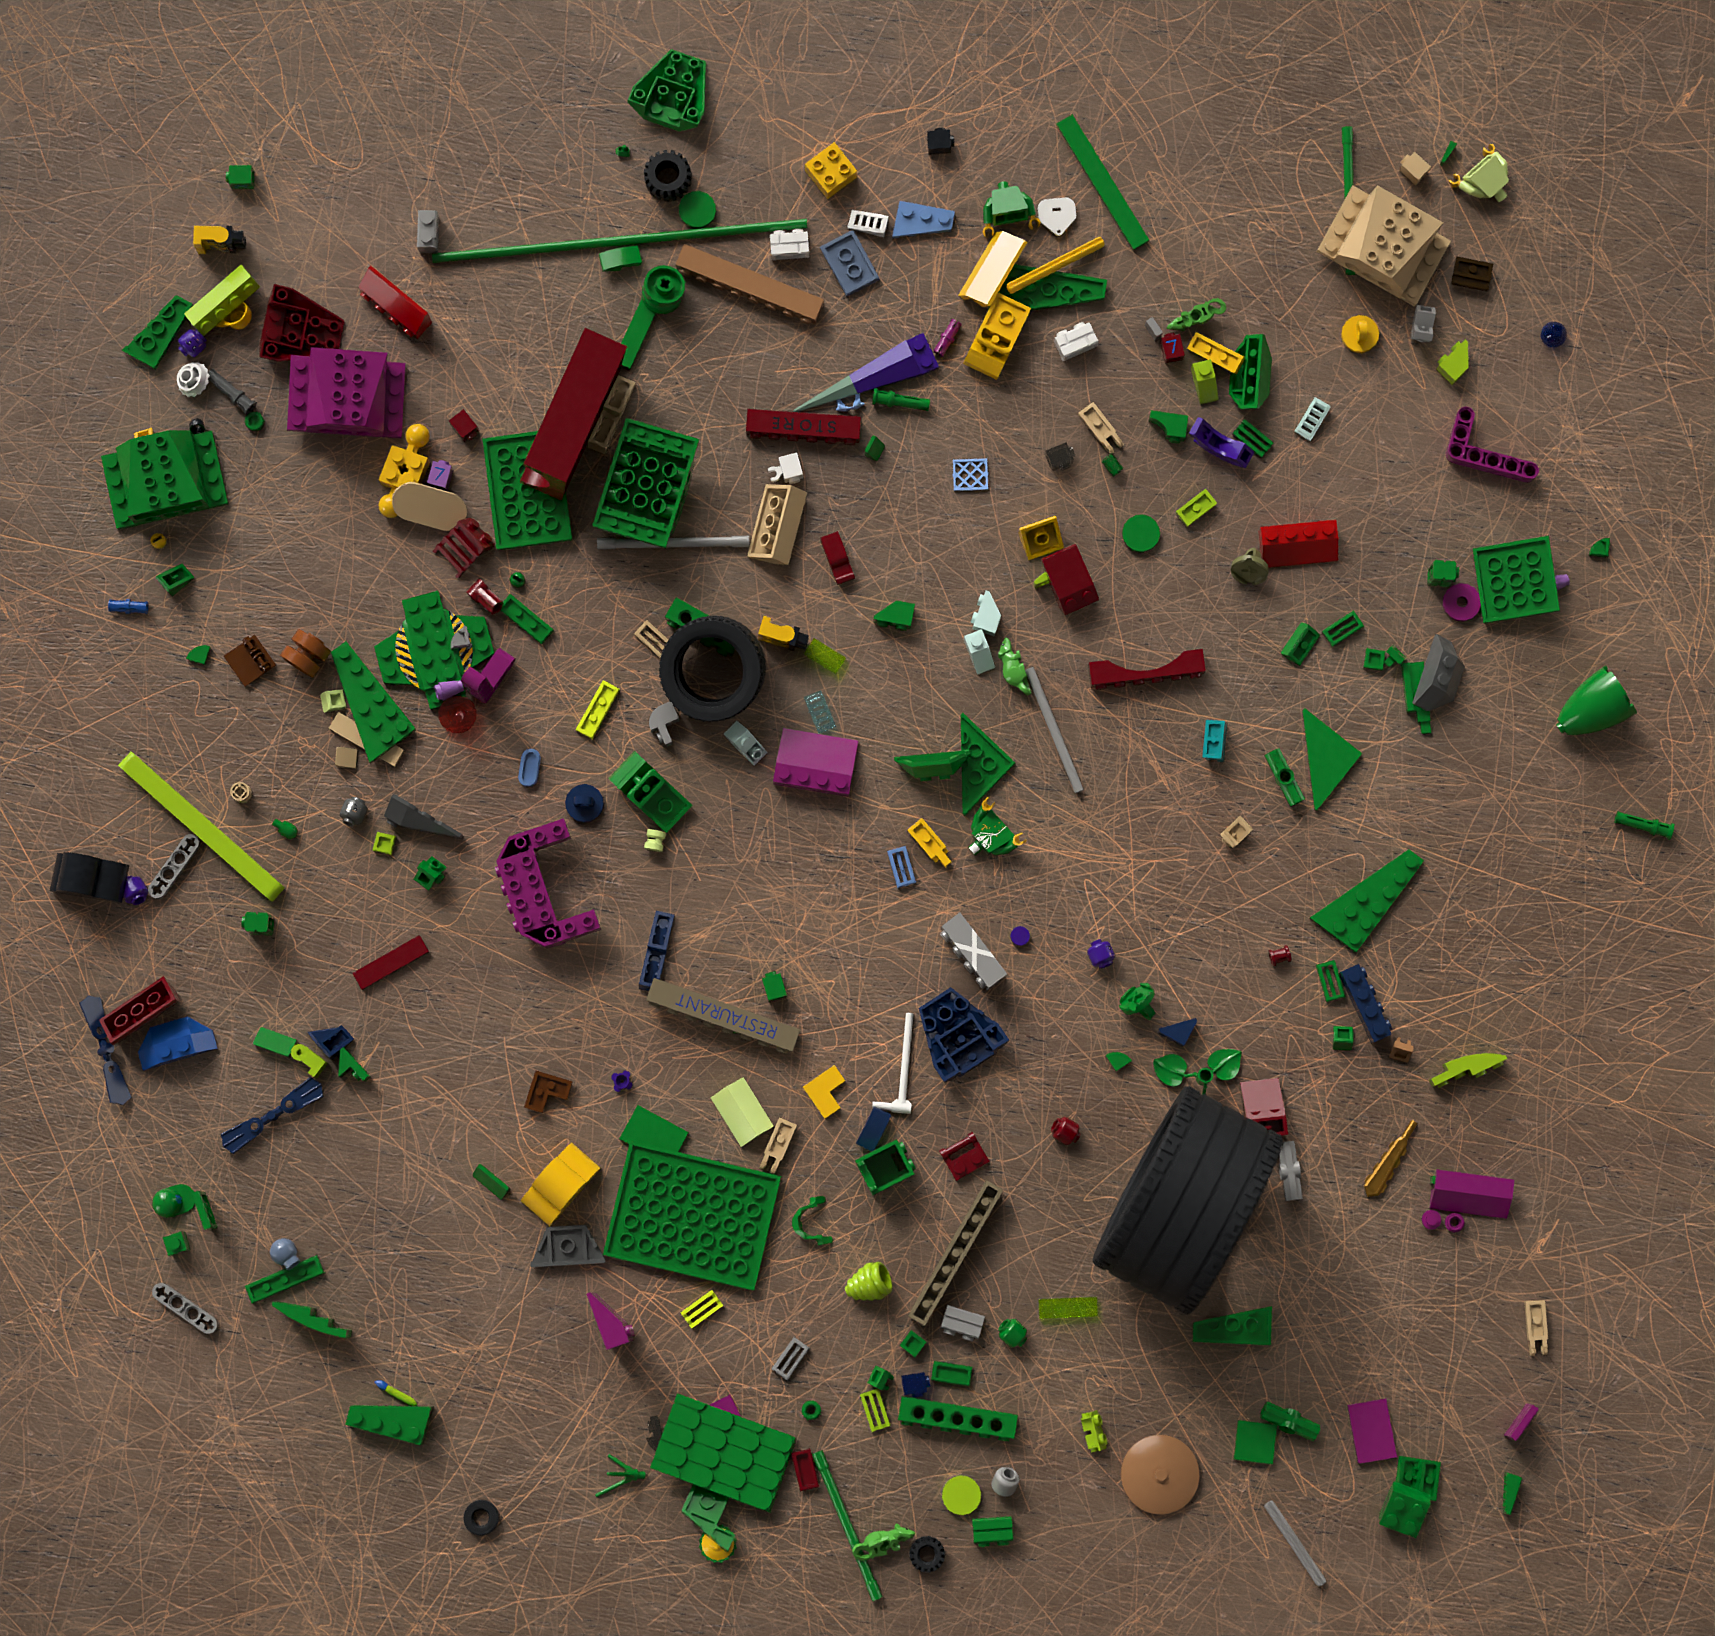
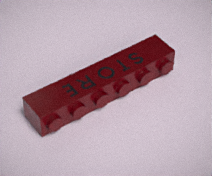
[746,409,861,445]

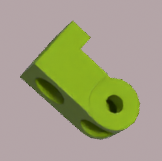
[291,1044,328,1078]

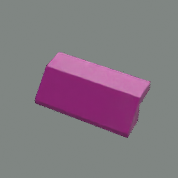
[1429,1169,1515,1219]

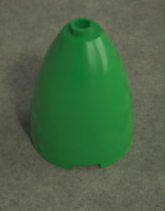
[1556,665,1637,735]

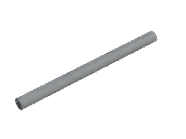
[1025,667,1084,794]

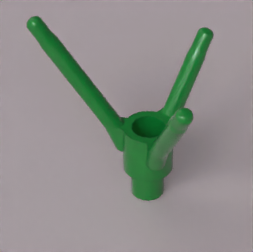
[595,1454,645,1497]

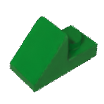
[338,1047,371,1082]

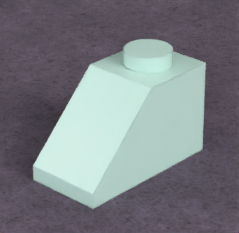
[963,629,995,675]

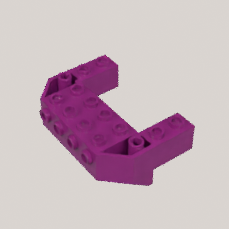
[495,818,601,949]

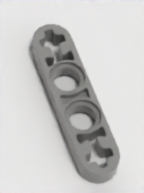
[148,834,201,899]
[152,1283,219,1334]

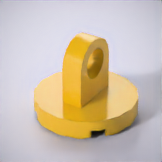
[1341,315,1379,353]

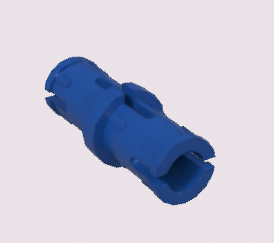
[108,599,149,614]

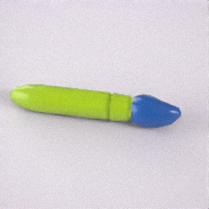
[374,1380,417,1406]

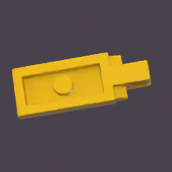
[907,818,951,868]

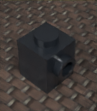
[927,128,954,155]

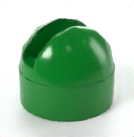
[510,572,525,588]

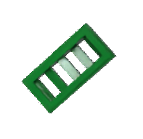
[1503,1472,1522,1515]

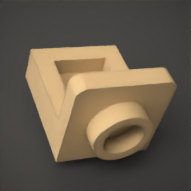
[1220,816,1253,848]

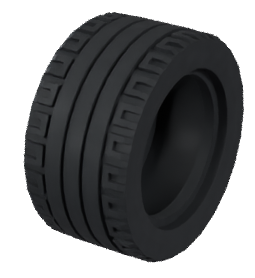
[659,615,766,722]

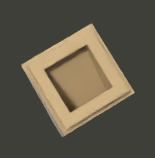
[335,747,358,769]

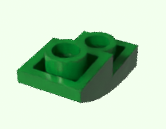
[599,246,642,272]

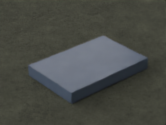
[820,230,880,297]

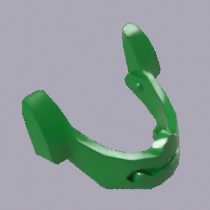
[792,1196,833,1245]

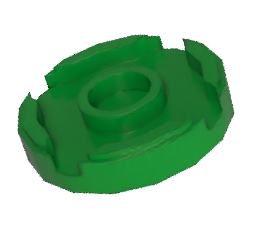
[679,191,716,229]
[1122,514,1160,553]

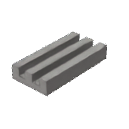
[772,1337,810,1380]

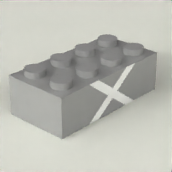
[940,913,1007,991]

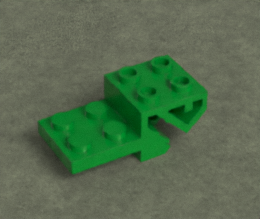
[608,751,693,833]

